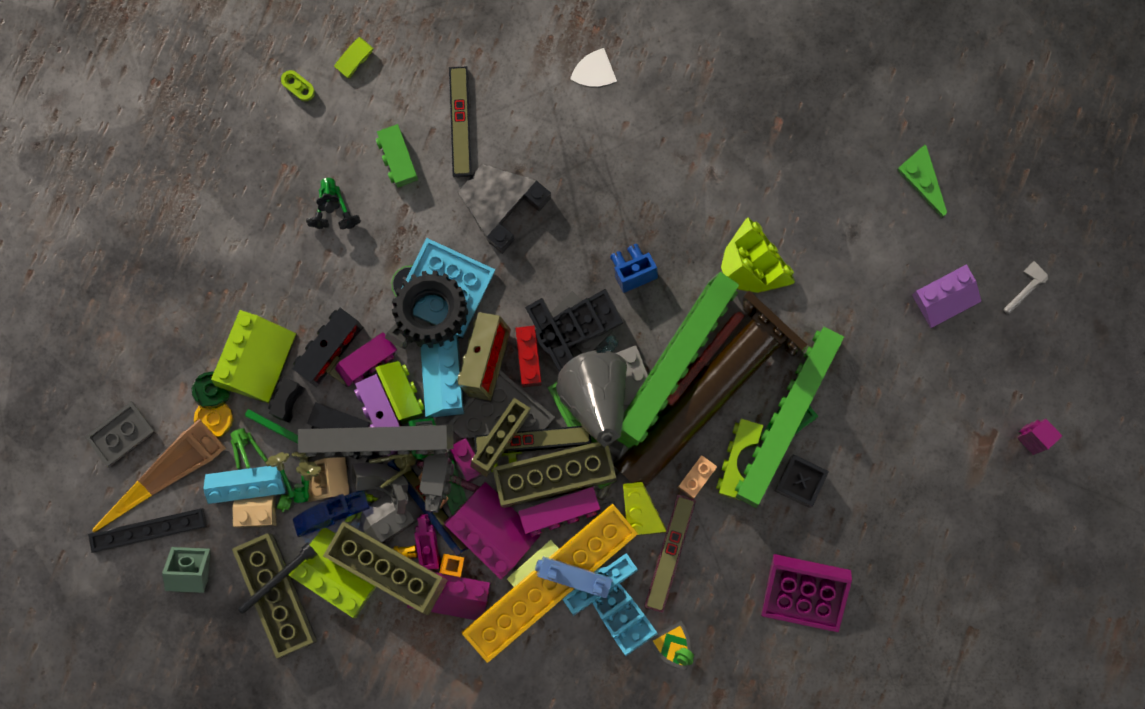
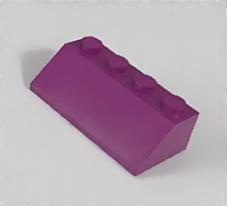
[407,573,491,620]

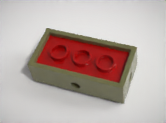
[457,312,511,401]

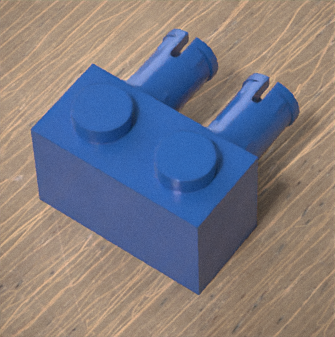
[610,244,658,293]

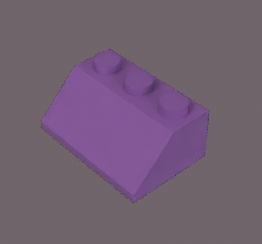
[912,264,981,328]

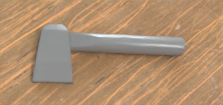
[1004,261,1048,314]

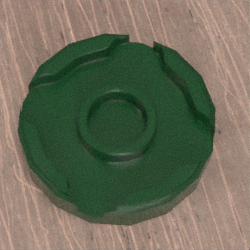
[191,371,231,409]

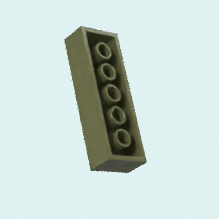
[492,442,617,508]
[323,522,448,615]
[232,533,317,658]

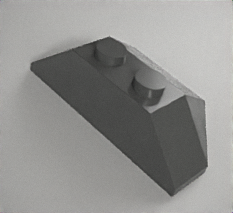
[359,493,424,544]

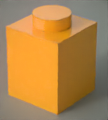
[439,554,464,577]

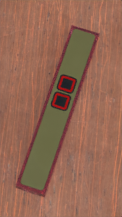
[644,495,696,613]

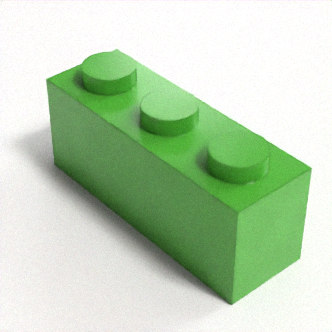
[376,124,418,188]

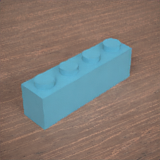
[203,466,286,504]

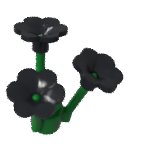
[306,178,361,230]

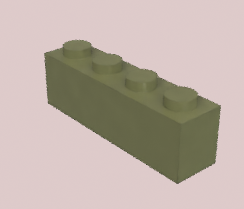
[470,398,530,477]

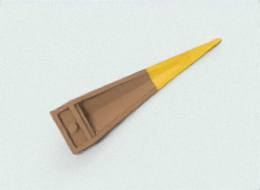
[93,419,226,532]

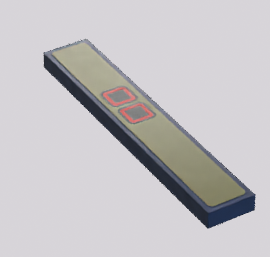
[387,460,469,556]

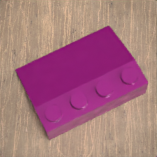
[444,482,540,580]
[761,554,852,632]

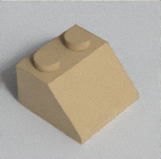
[308,457,350,502]
[233,495,276,528]

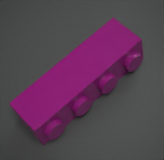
[518,487,600,537]

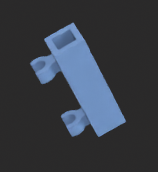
[535,556,613,599]

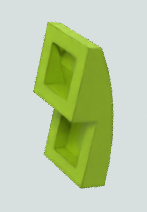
[334,37,374,78]

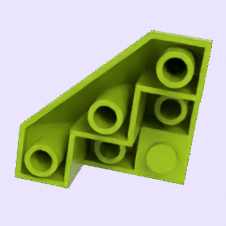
[721,217,795,293]

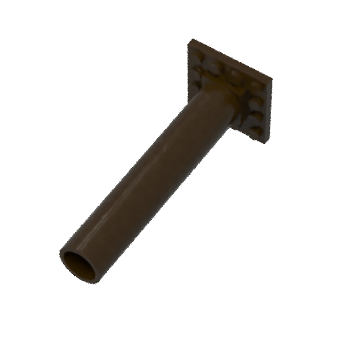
[614,291,808,488]

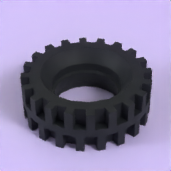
[392,271,468,348]

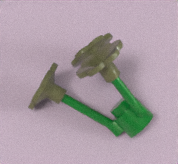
[265,452,321,503]

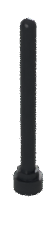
[239,543,317,614]

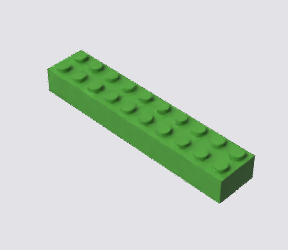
[616,272,739,448]

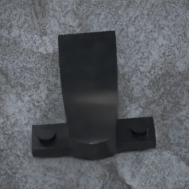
[525,289,624,372]

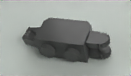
[420,449,454,513]

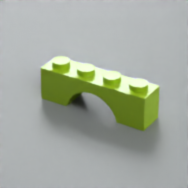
[716,419,763,501]

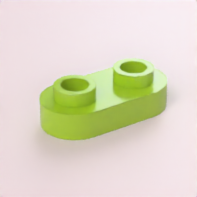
[281,70,315,102]

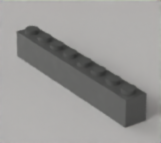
[298,425,454,457]

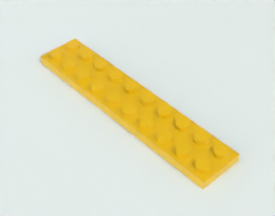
[461,504,638,663]

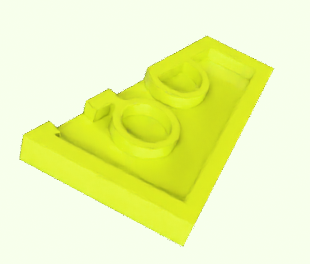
[623,482,666,535]

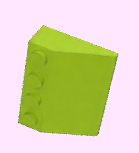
[211,310,297,404]
[289,526,376,618]

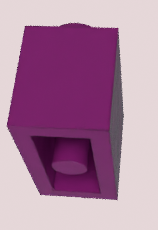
[450,438,483,483]

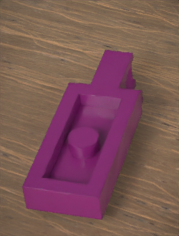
[414,514,441,569]

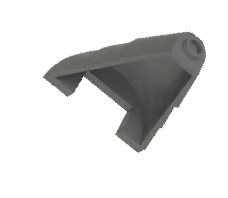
[556,351,627,447]

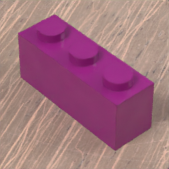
[335,332,397,387]
[1017,419,1062,455]

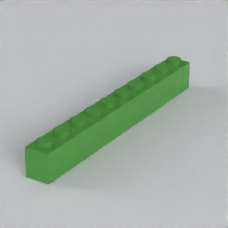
[735,326,844,508]

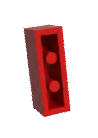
[515,325,542,388]

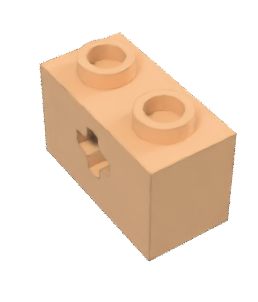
[678,455,717,499]

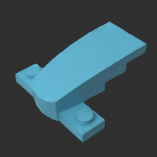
[562,553,658,656]

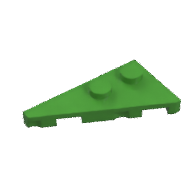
[897,145,947,218]

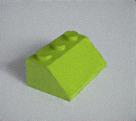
[376,361,425,425]

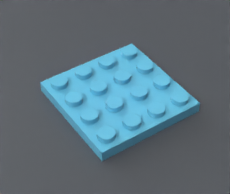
[401,238,495,338]

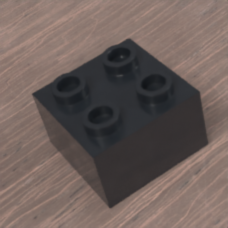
[775,454,829,508]

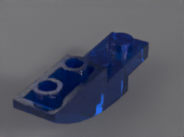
[292,490,370,537]

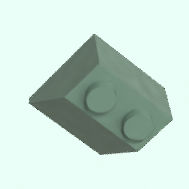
[162,547,210,593]

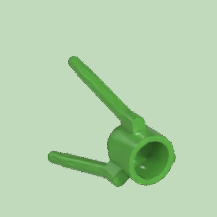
[230,428,268,469]

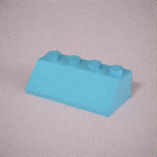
[421,334,464,418]

